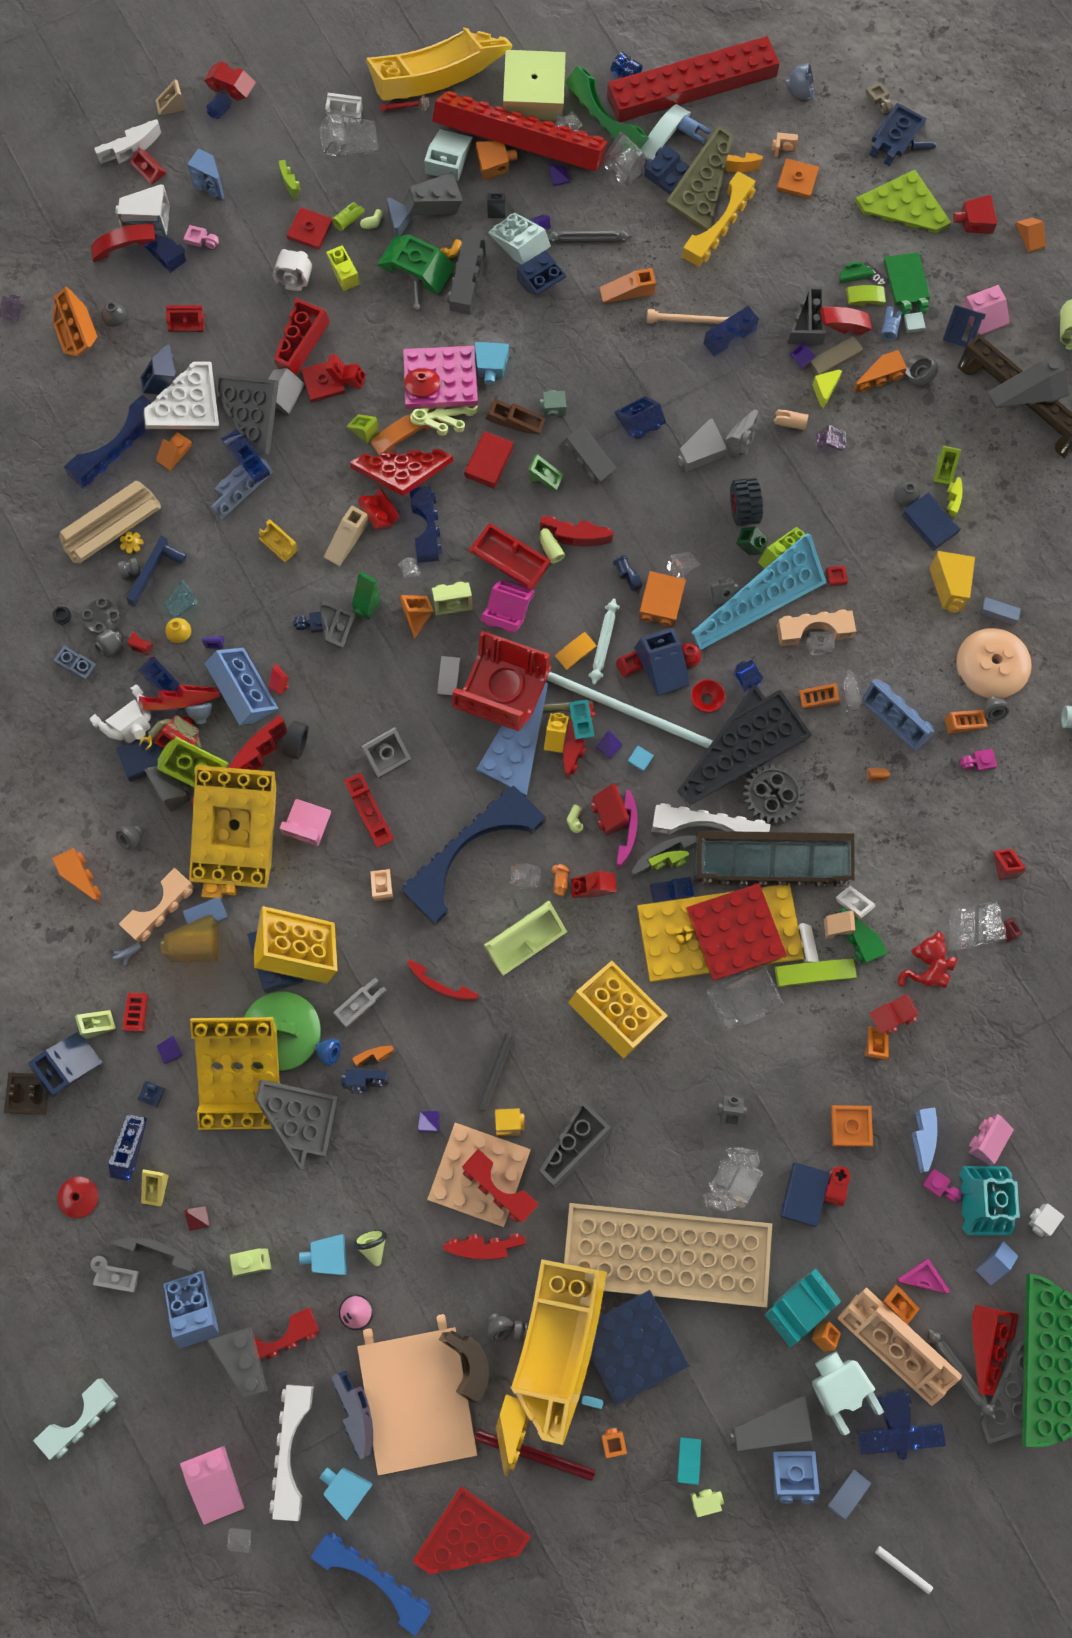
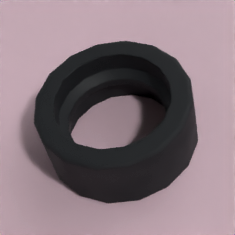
[283,721,309,759]

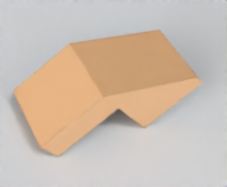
[824,911,855,939]

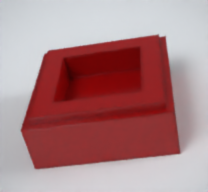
[826,565,848,587]

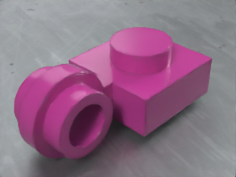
[959,748,997,772]
[921,1169,962,1204]

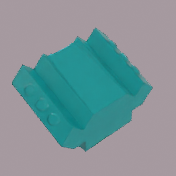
[959,1166,1020,1235]
[765,1268,841,1348]

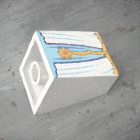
[116,185,170,236]

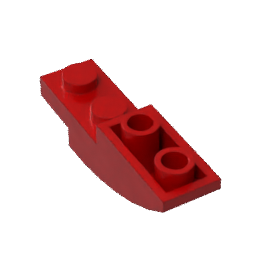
[540,515,614,546]
[563,703,596,779]
[442,1233,526,1260]

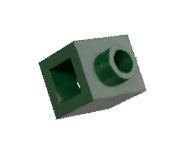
[736,527,769,555]

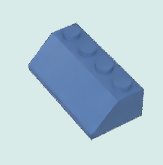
[205,648,279,725]

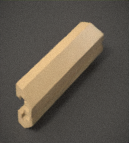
[59,481,161,563]

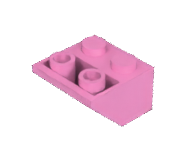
[969,1114,1014,1166]

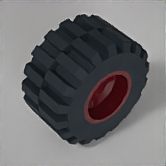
[730,477,763,526]

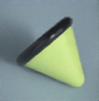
[353,1230,387,1266]

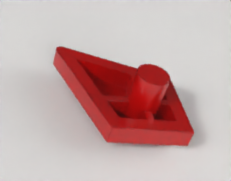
[268,664,289,695]

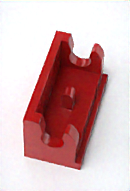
[166,305,205,332]

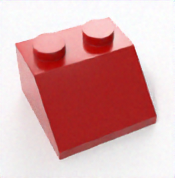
[590,783,629,836]

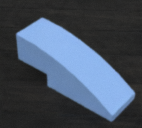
[912,1107,937,1173]

